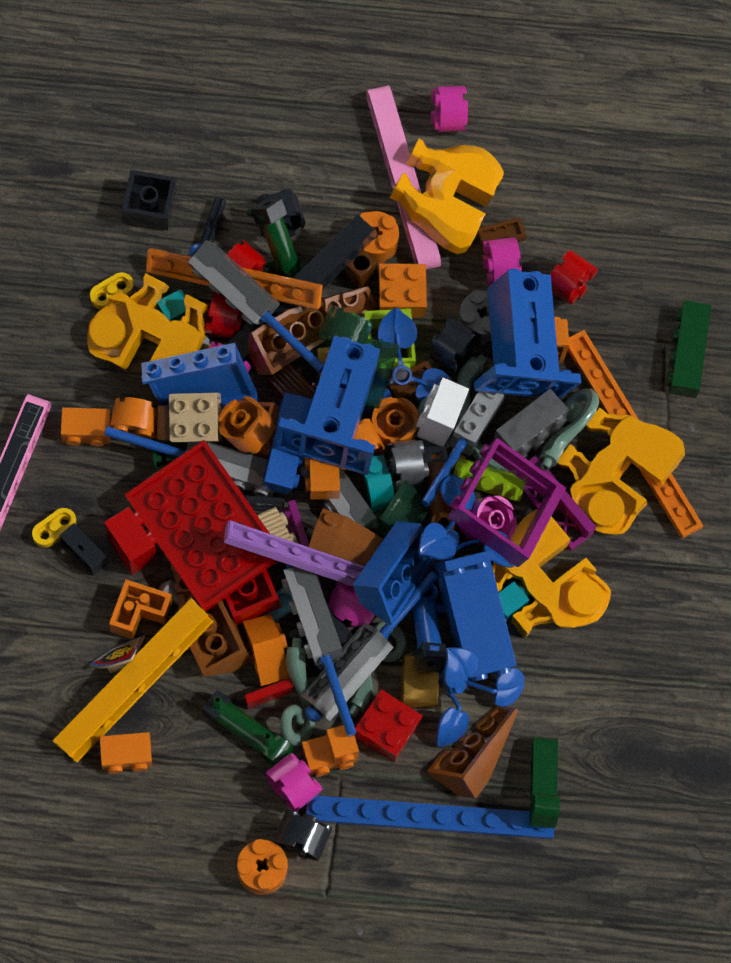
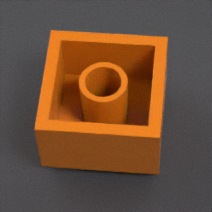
[378,264,427,318]

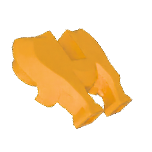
[390,138,504,254]
[87,273,209,370]
[557,408,685,535]
[492,509,611,638]

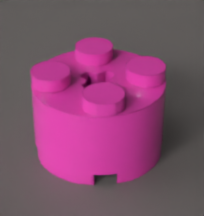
[431,86,468,132]
[482,237,522,287]
[459,496,517,546]
[328,581,375,627]
[265,753,323,812]

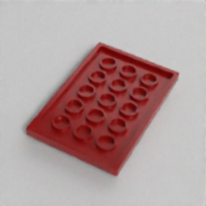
[125,440,278,612]

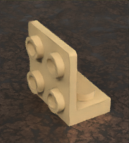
[169,393,222,442]

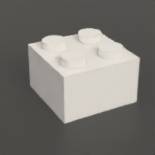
[416,378,469,447]

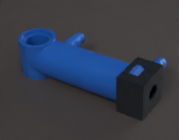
[411,581,446,672]

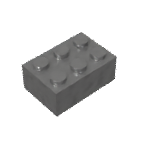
[493,389,569,458]

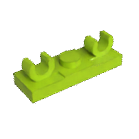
[453,457,525,502]

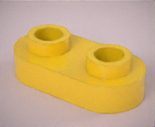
[90,272,134,309]
[32,508,77,548]

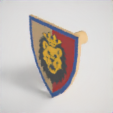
[89,635,145,673]

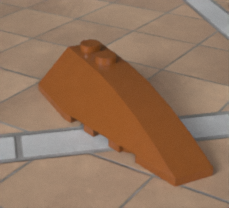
[248,286,378,375]
[171,564,254,676]

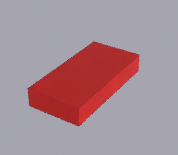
[245,679,294,709]

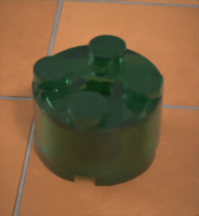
[318,305,374,344]

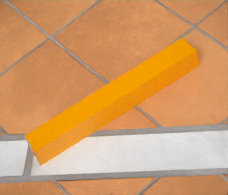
[53,598,213,762]

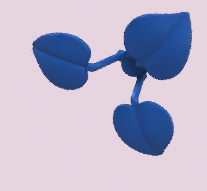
[363,308,452,412]
[418,474,515,568]
[436,648,525,747]

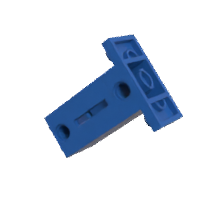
[474,269,581,399]
[275,336,380,476]
[430,550,517,681]

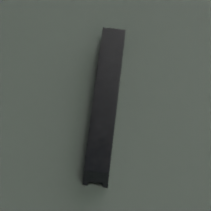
[226,214,378,363]

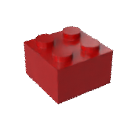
[104,507,158,575]
[225,570,282,626]
[354,689,423,762]

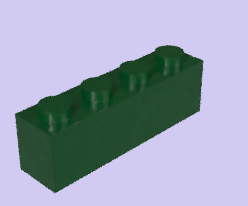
[666,300,712,398]

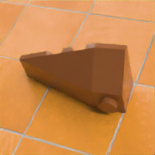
[309,509,384,566]
[427,705,518,799]

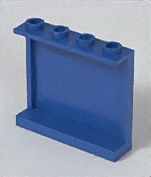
[141,343,258,411]

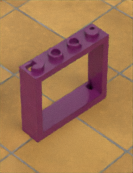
[448,438,566,567]

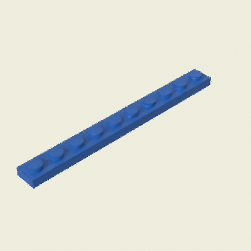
[306,796,554,840]

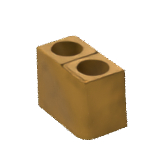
[401,654,439,709]

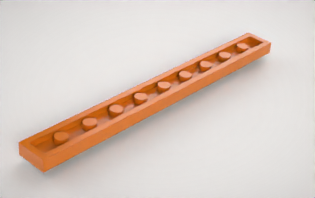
[567,330,703,539]

